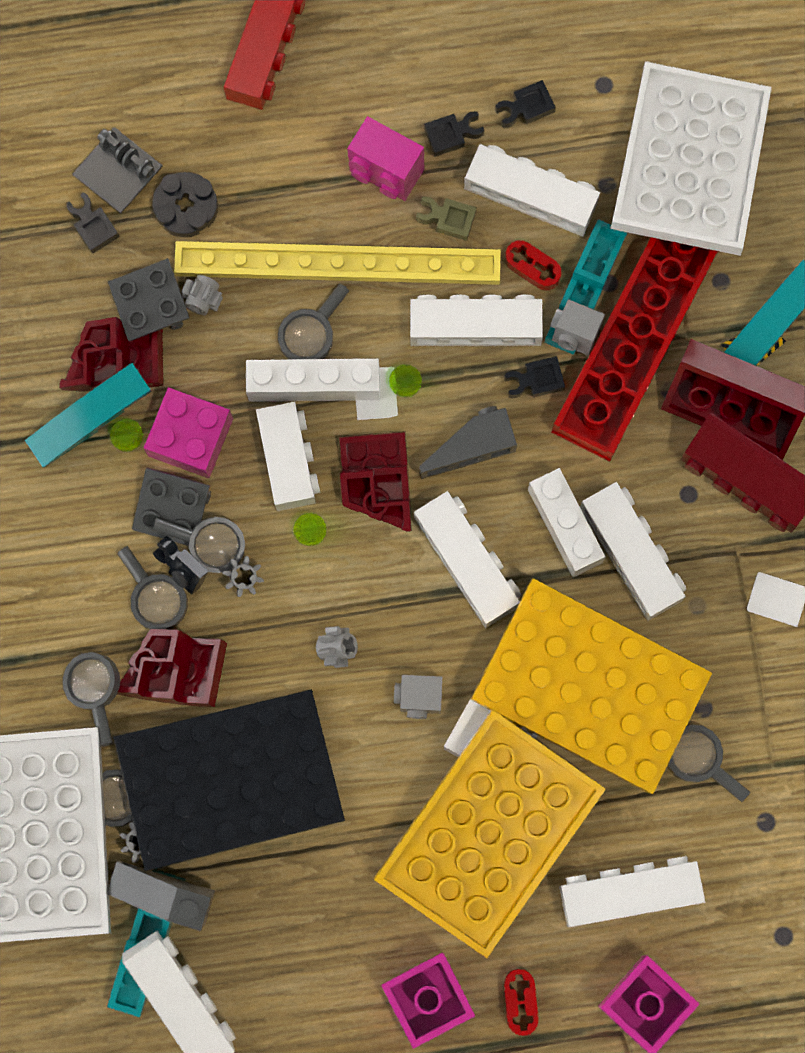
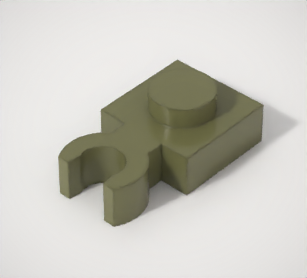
[416,197,477,241]

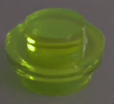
[389,365,422,398]
[110,419,143,452]
[293,513,327,546]

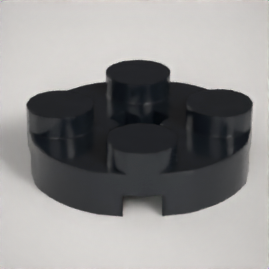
[152,172,218,238]

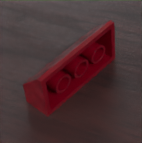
[661,339,805,460]
[681,413,805,533]

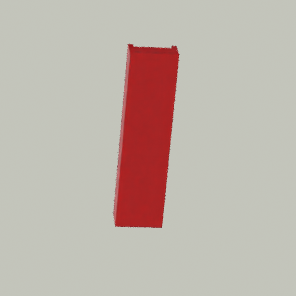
[551,237,718,462]

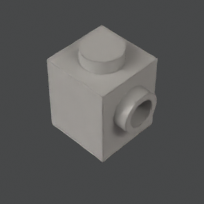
[550,299,605,355]
[394,675,442,719]

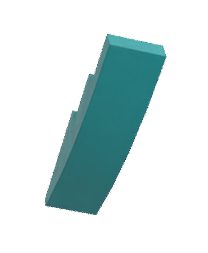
[544,219,628,355]
[724,259,805,366]
[25,363,151,468]
[107,869,186,1018]

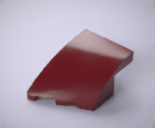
[59,317,164,391]
[339,431,412,532]
[117,629,227,708]

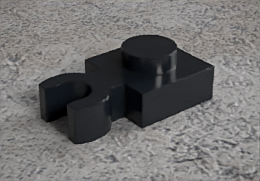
[495,80,556,128]
[424,111,484,157]
[66,192,120,254]
[504,356,565,398]
[153,536,209,595]

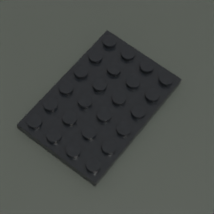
[113,689,345,872]

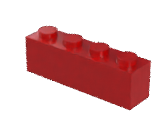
[224,0,306,110]

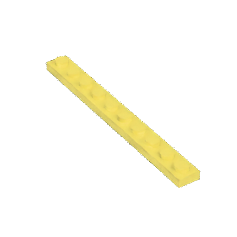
[174,241,501,285]

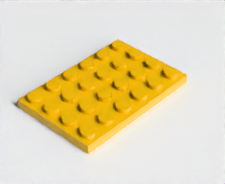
[470,578,712,794]
[374,709,606,958]

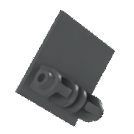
[72,127,163,214]
[108,258,189,342]
[132,467,211,547]

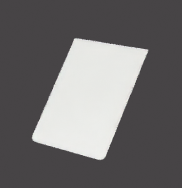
[356,367,398,420]
[747,572,805,627]

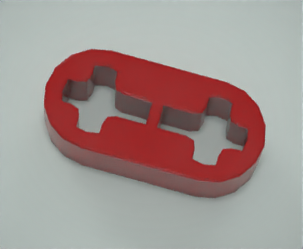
[505,240,561,290]
[504,969,539,1036]

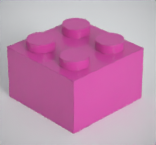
[347,116,424,201]
[144,387,233,479]
[381,952,475,1049]
[597,955,700,1053]

